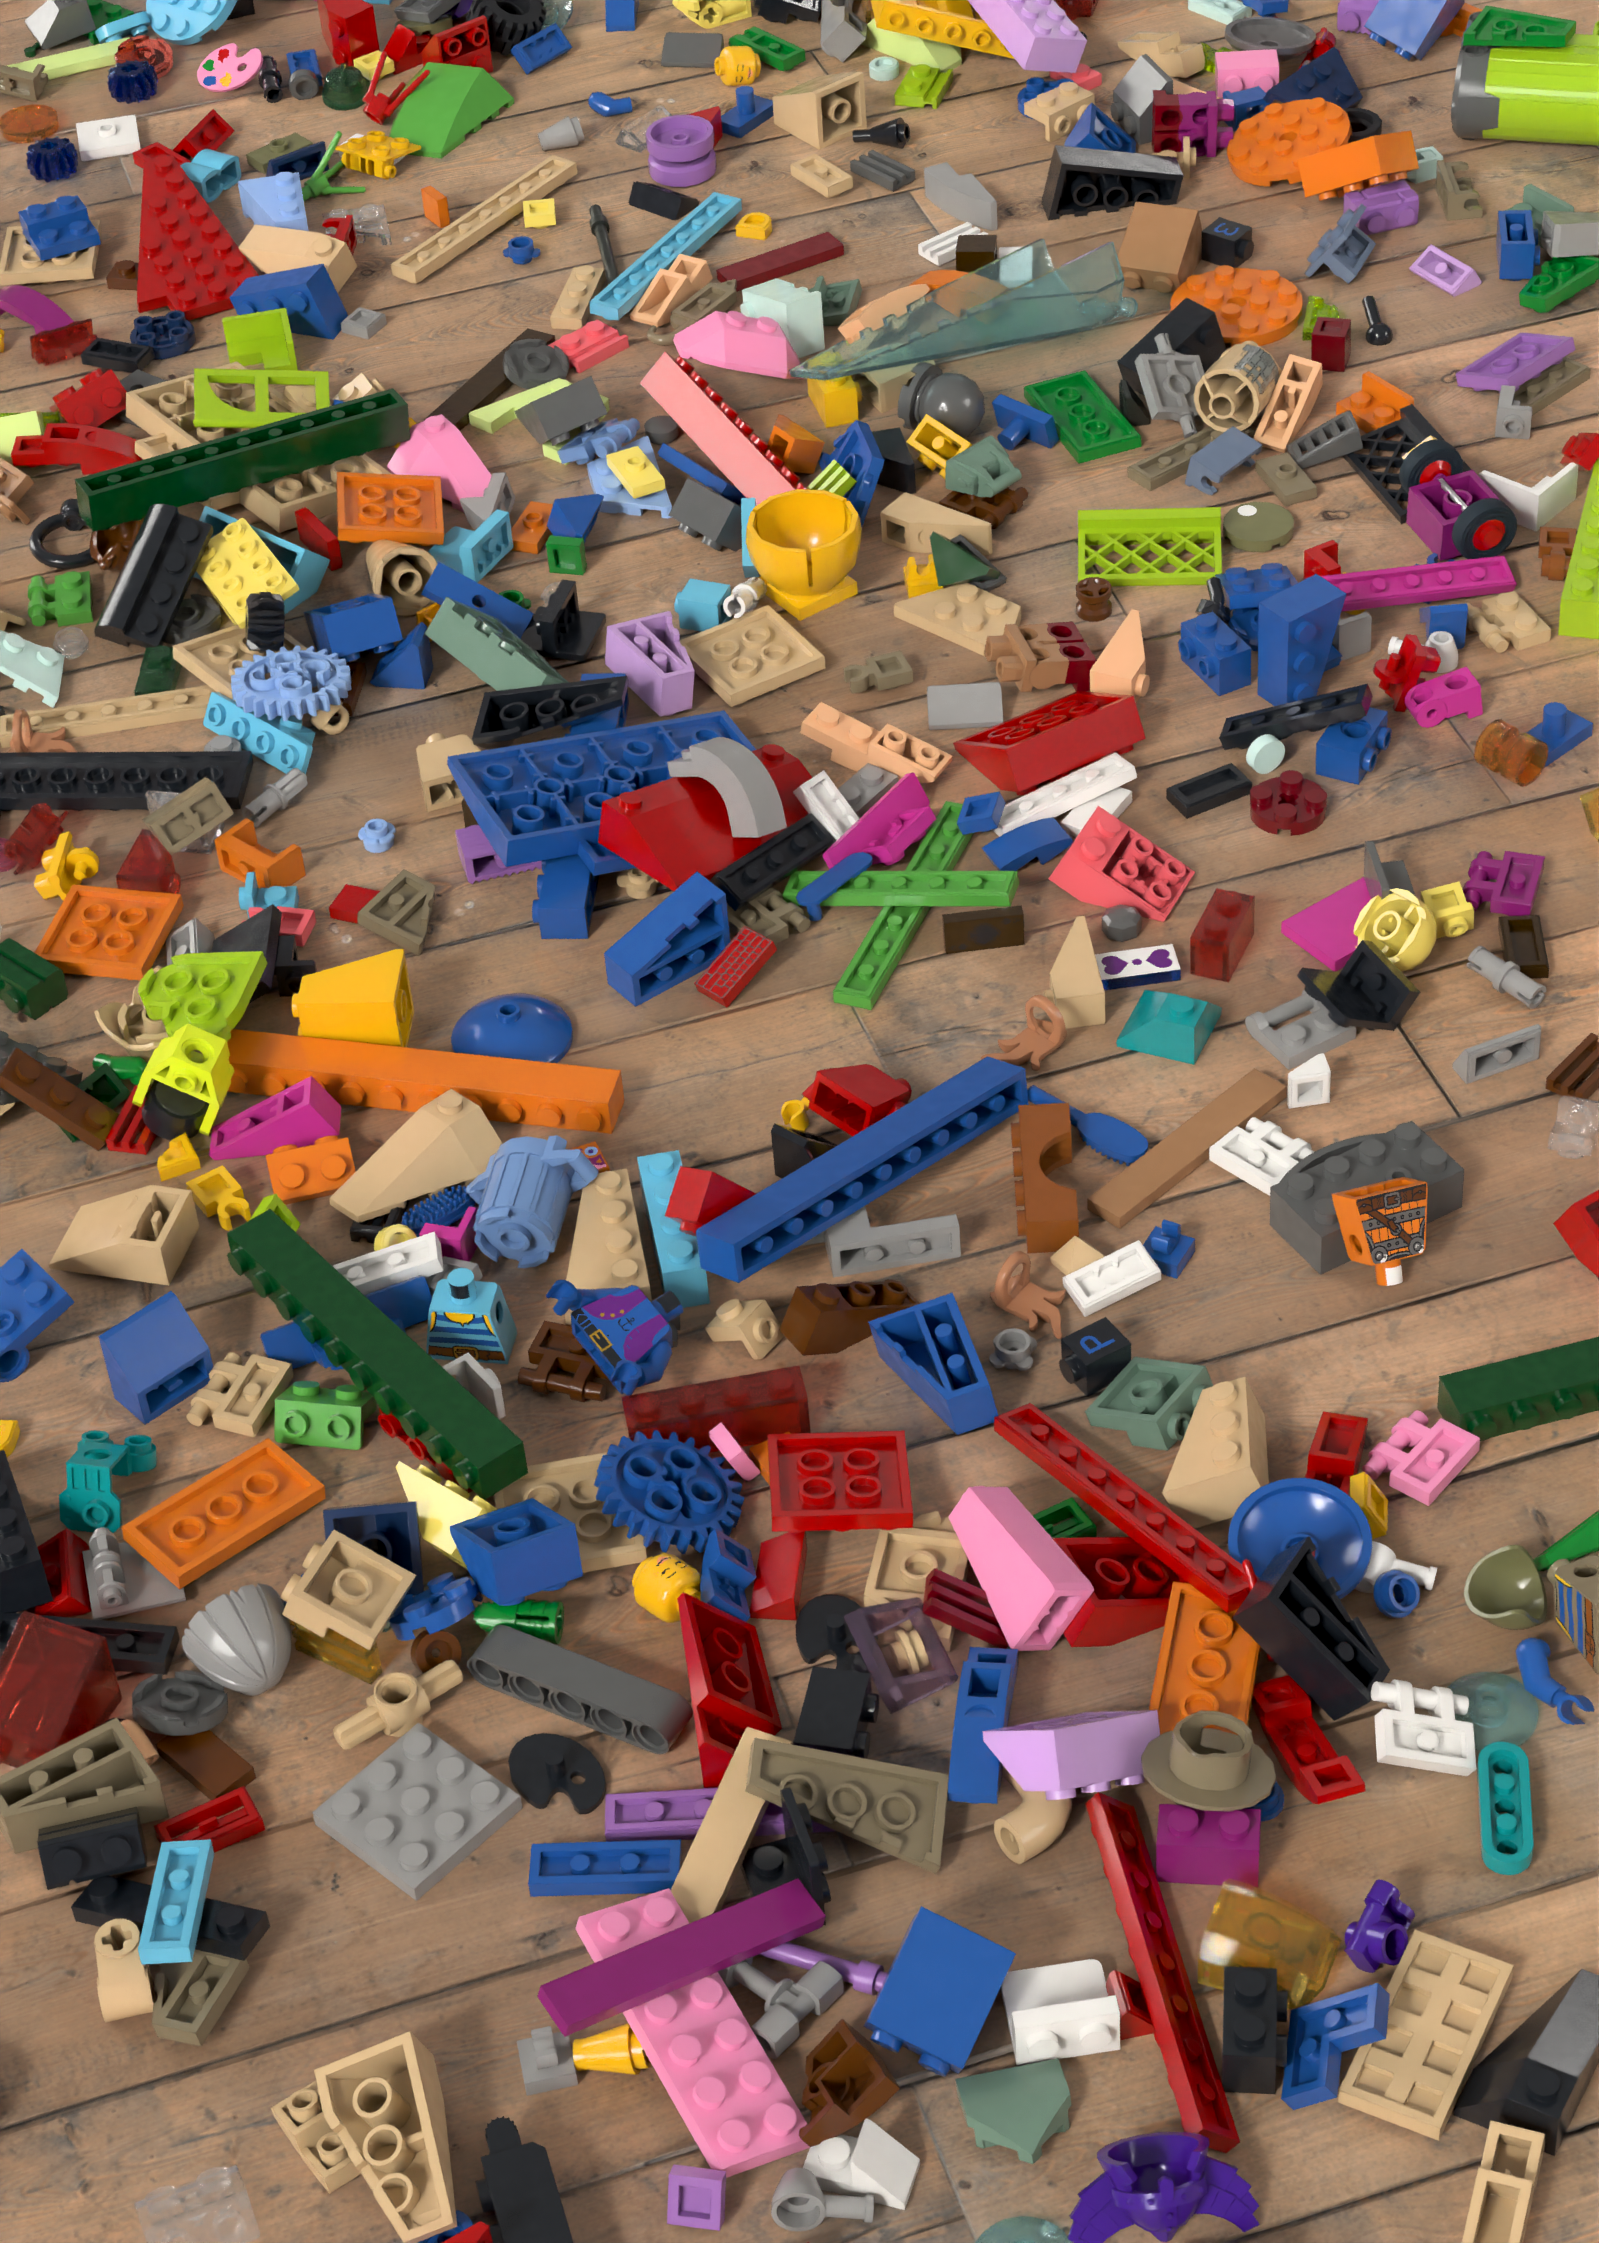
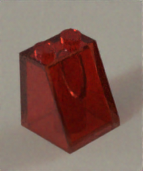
[0,1611,123,1768]

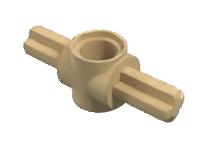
[333,1660,463,1750]

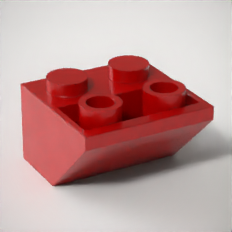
[421,15,493,73]

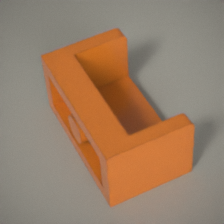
[214,818,306,888]

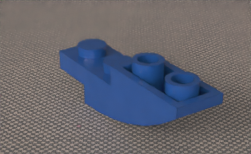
[947,1647,1018,1804]

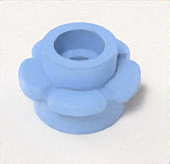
[358,818,396,853]

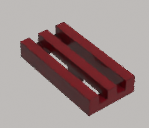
[922,1568,1009,1649]

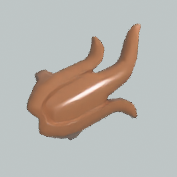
[6,708,77,753]
[981,995,1067,1071]
[990,1251,1066,1339]

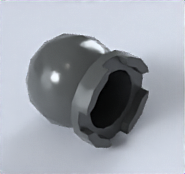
[897,362,985,438]

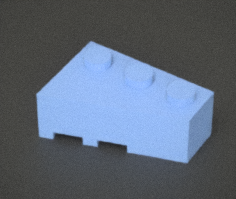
[237,172,309,231]

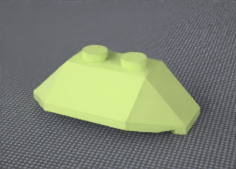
[861,18,962,73]

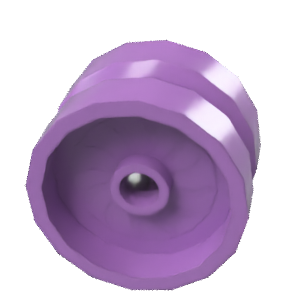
[646,115,717,187]

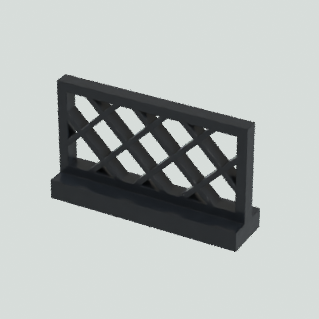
[1343,404,1471,524]

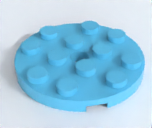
[146,0,237,45]

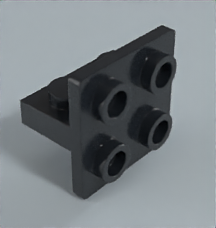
[521,580,606,661]

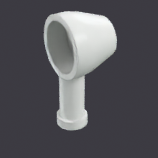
[1388,631,1458,673]
[1354,1541,1437,1593]

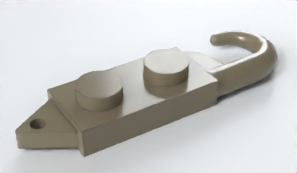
[647,279,737,346]

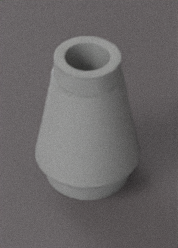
[537,116,585,151]

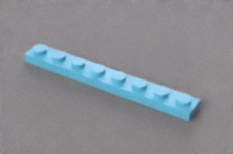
[590,192,742,321]

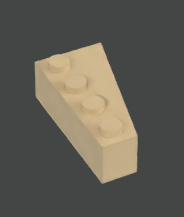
[565,1169,652,1326]

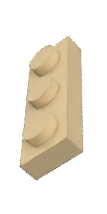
[550,265,606,330]

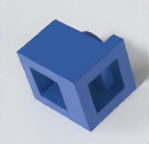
[1223,86,1269,132]

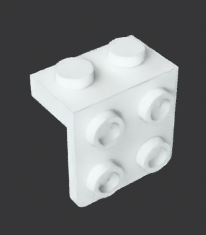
[1000,1959,1120,2066]

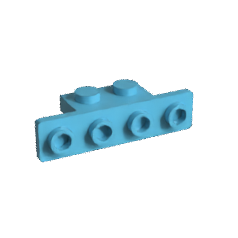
[203,692,315,774]

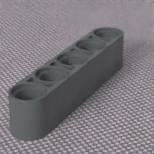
[467,1625,693,1754]

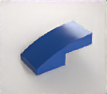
[982,817,1073,871]
[700,1528,756,1622]

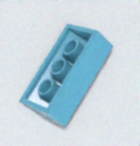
[193,506,330,615]

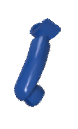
[1515,1637,1595,1725]

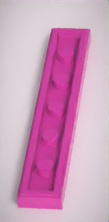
[1306,555,1517,612]

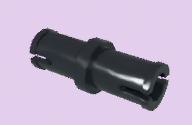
[258,55,283,103]

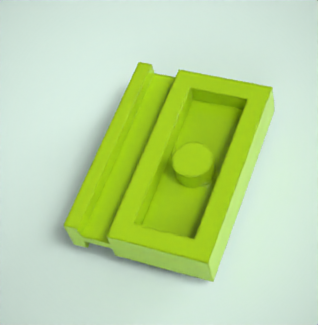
[894,64,953,109]

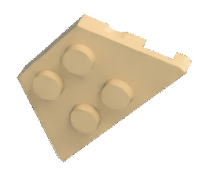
[894,583,1022,662]
[864,1511,970,1652]

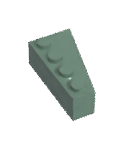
[424,597,569,691]

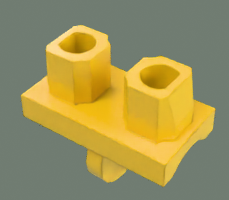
[34,831,100,901]

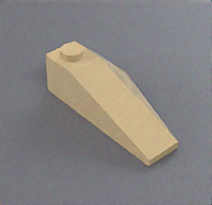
[238,224,357,293]
[329,1089,503,1223]
[314,2031,457,2243]

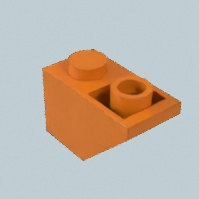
[766,414,825,474]

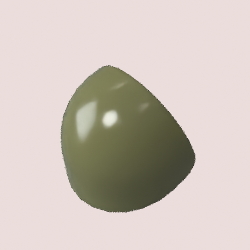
[1464,1545,1547,1630]

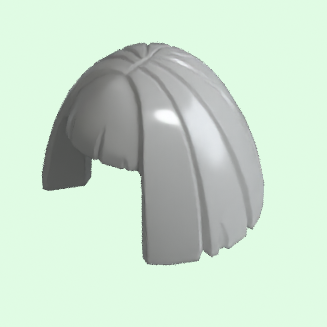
[182,1584,291,1696]

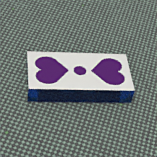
[1095,944,1181,991]

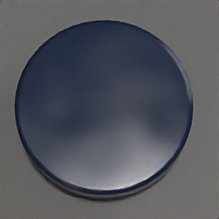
[130,310,196,359]

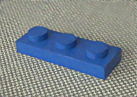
[528,1840,682,1897]

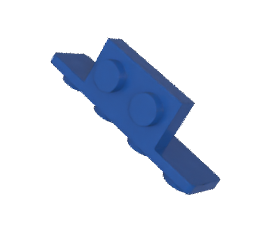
[260,1275,432,1370]

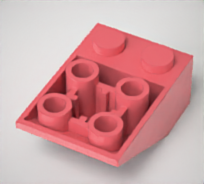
[1048,806,1195,922]

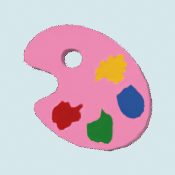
[197,43,263,92]

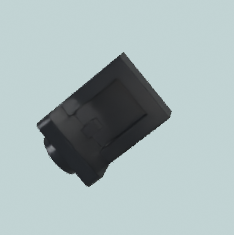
[274,935,317,997]

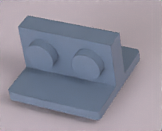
[1304,203,1376,284]

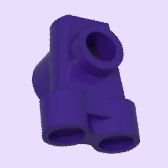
[1344,1879,1415,1973]

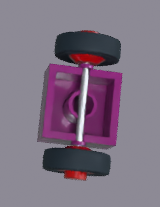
[1399,439,1517,561]

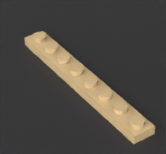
[391,155,578,284]

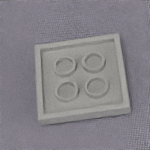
[312,1723,522,1901]

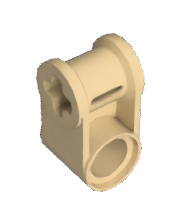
[94,1918,156,2023]

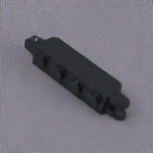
[475,2116,573,2243]

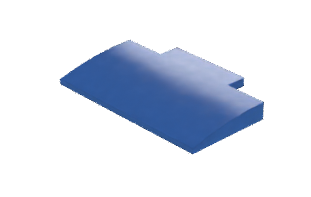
[447,710,756,876]

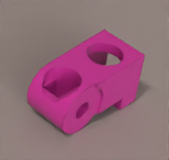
[1405,666,1483,728]

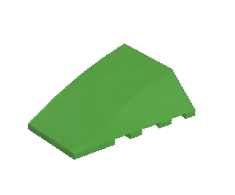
[389,62,514,159]

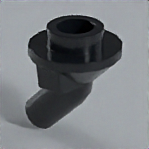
[1195,577,1232,623]

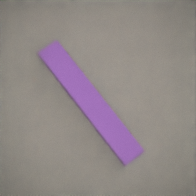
[605,1788,835,1842]

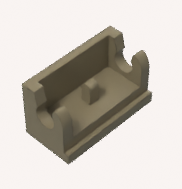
[0,64,48,102]
[1436,160,1483,221]
[142,777,234,856]

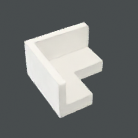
[1478,462,1578,531]

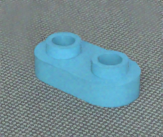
[95,11,151,44]

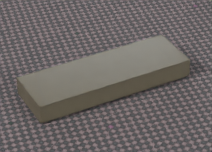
[1498,357,1591,416]

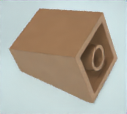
[1115,202,1202,293]

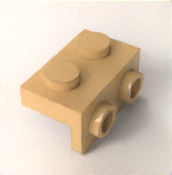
[1024,81,1095,143]

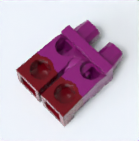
[1152,90,1234,157]

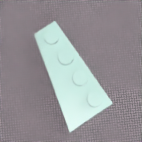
[0,630,65,708]

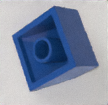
[449,1498,583,1606]

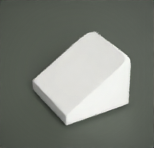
[1287,1053,1331,1109]

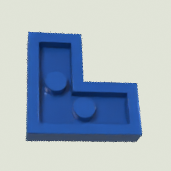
[1281,1983,1390,2110]

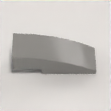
[924,162,998,231]

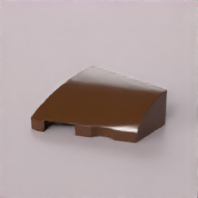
[799,2019,900,2147]

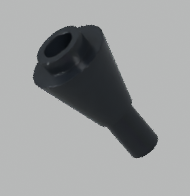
[853,117,910,149]

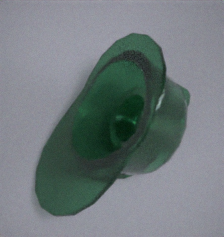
[322,63,370,111]

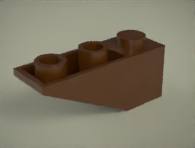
[779,1279,920,1356]

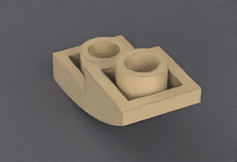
[271,2081,361,2194]

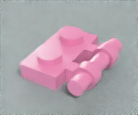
[1362,1410,1480,1506]

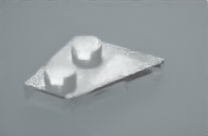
[322,204,392,245]

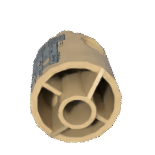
[1194,340,1282,432]

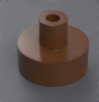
[411,1629,462,1674]

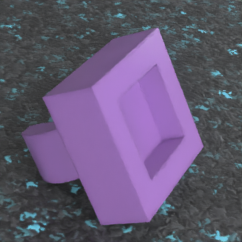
[667,2164,726,2231]

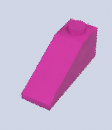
[209,1076,341,1160]

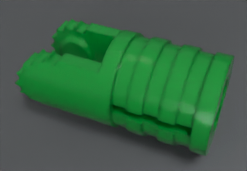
[472,1599,564,1644]

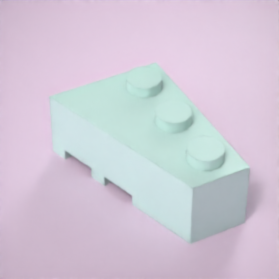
[740,278,825,358]

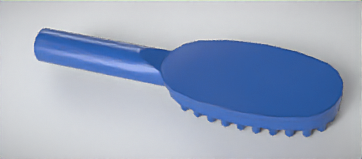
[1027,1085,1148,1166]
[402,1185,475,1237]

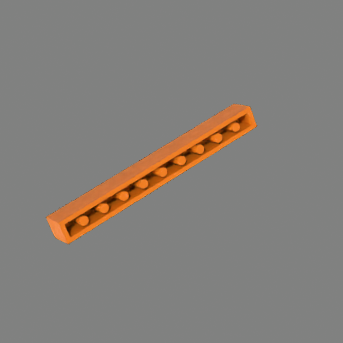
[227,1029,625,1134]

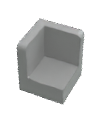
[1332,612,1372,661]

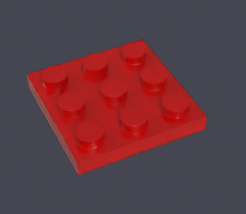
[768,1430,913,1533]

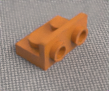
[1336,371,1414,440]

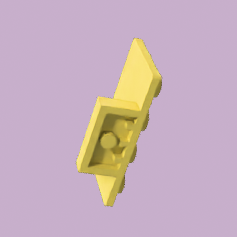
[196,518,300,629]

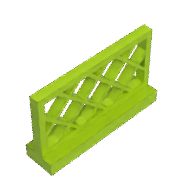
[1078,507,1222,587]

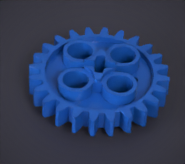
[594,1430,744,1554]

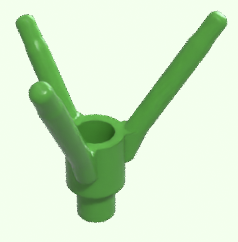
[301,131,366,202]

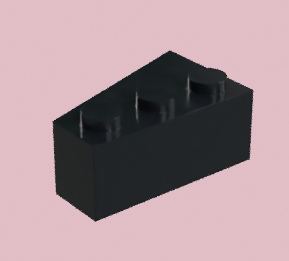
[1232,1536,1390,1721]

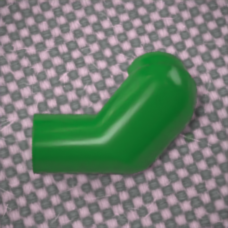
[92,1053,148,1085]

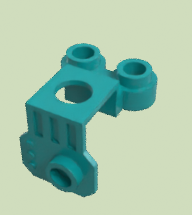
[59,1430,157,1533]

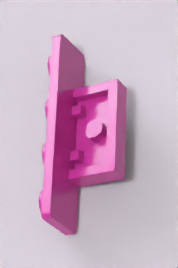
[823,772,936,869]

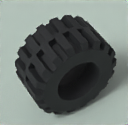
[466,0,547,56]

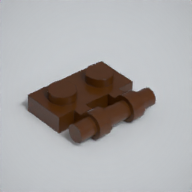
[939,487,1028,529]
[518,1320,609,1403]

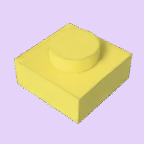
[353,50,395,81]
[523,198,556,229]

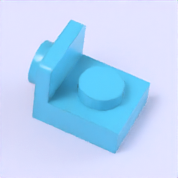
[239,872,299,919]

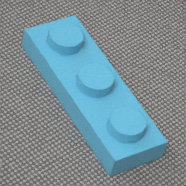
[138,1839,214,1964]

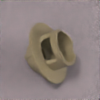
[1141,1710,1276,1812]

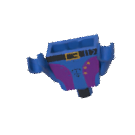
[546,1280,684,1396]

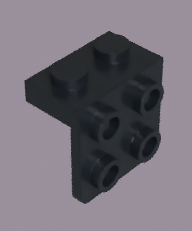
[1297,940,1421,1031]

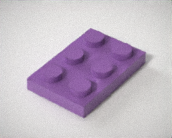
[1456,332,1575,393]

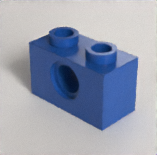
[1316,707,1392,785]

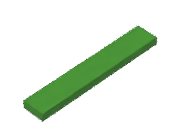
[782,871,1020,907]

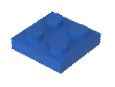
[1215,563,1298,610]

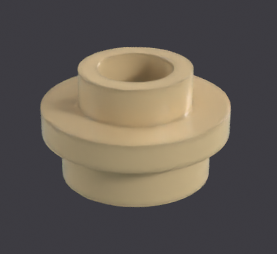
[889,1629,929,1677]

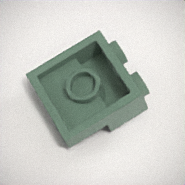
[1085,1357,1213,1451]

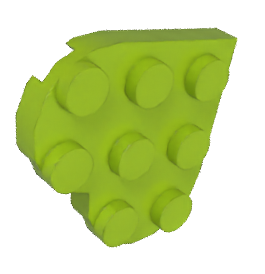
[138,951,268,1042]

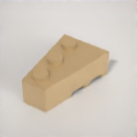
[1162,1376,1269,1528]

